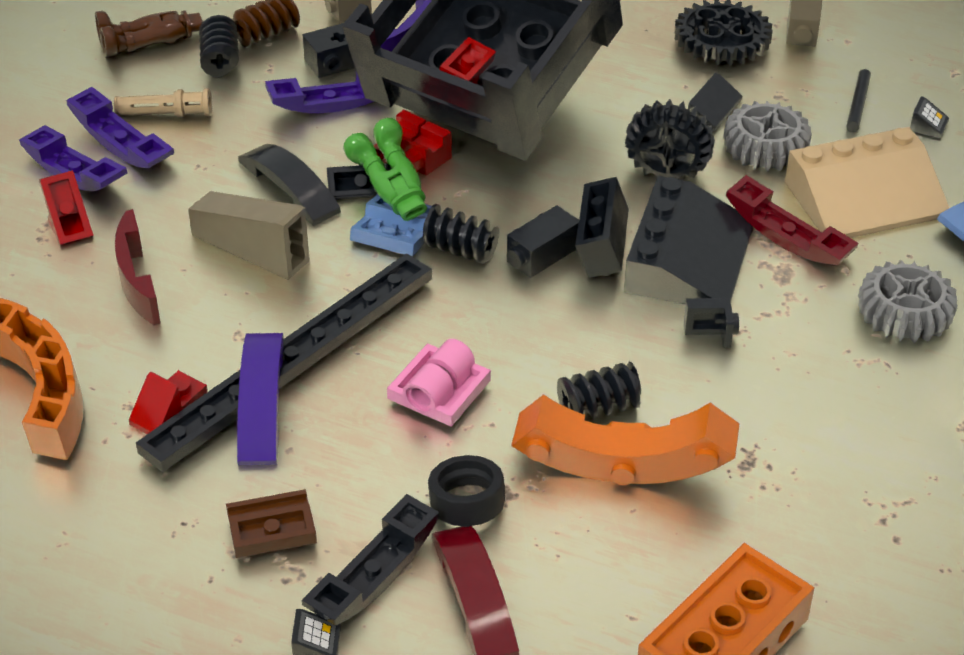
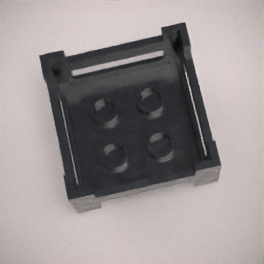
[342,0,623,161]

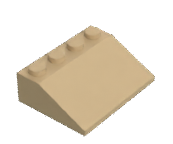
[785,127,949,238]

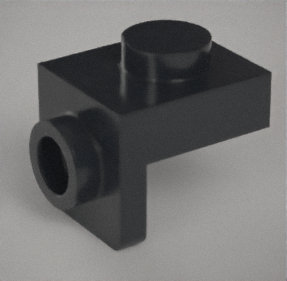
[684,298,739,348]

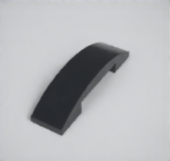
[238,144,341,226]
[301,494,439,625]

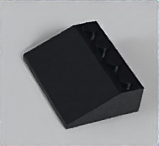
[624,176,753,305]

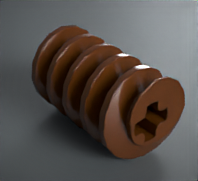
[233,0,300,47]

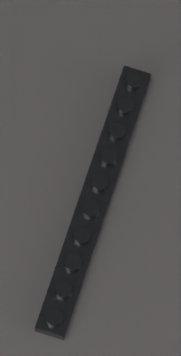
[136,253,432,472]

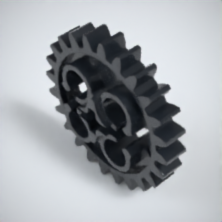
[674,0,773,65]

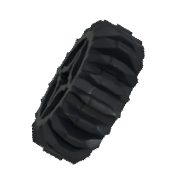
[625,99,715,180]

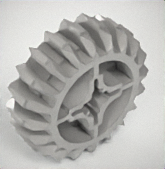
[723,101,812,171]
[858,260,958,343]

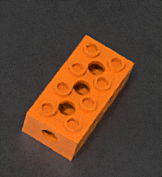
[638,543,815,655]

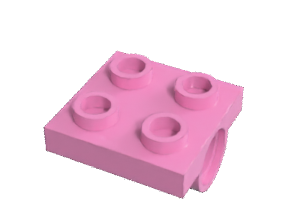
[387,339,491,427]

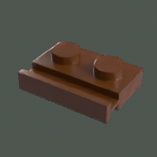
[226,489,317,558]

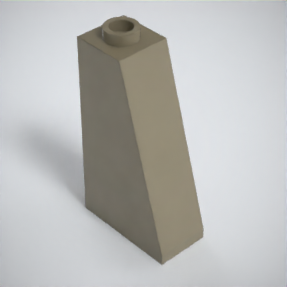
[188,191,310,280]

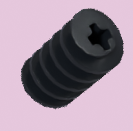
[199,15,239,78]
[423,203,499,264]
[557,361,641,419]

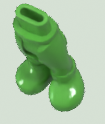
[343,118,427,221]

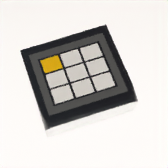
[910,96,949,139]
[291,609,341,655]

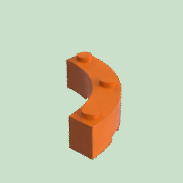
[0,298,83,460]
[511,394,740,485]

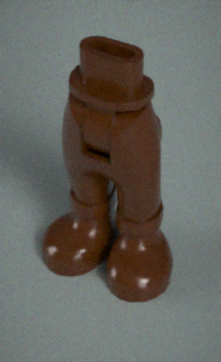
[95,10,203,57]

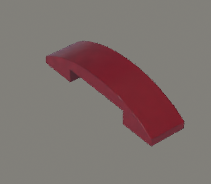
[726,175,859,265]
[115,209,161,325]
[432,526,519,655]

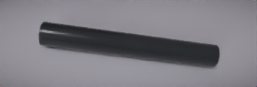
[846,69,871,132]

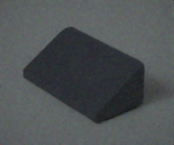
[688,73,743,131]
[327,163,391,200]

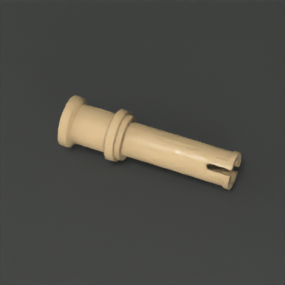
[114,88,212,118]

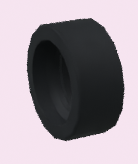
[428,455,505,527]

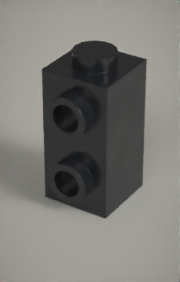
[507,205,579,278]

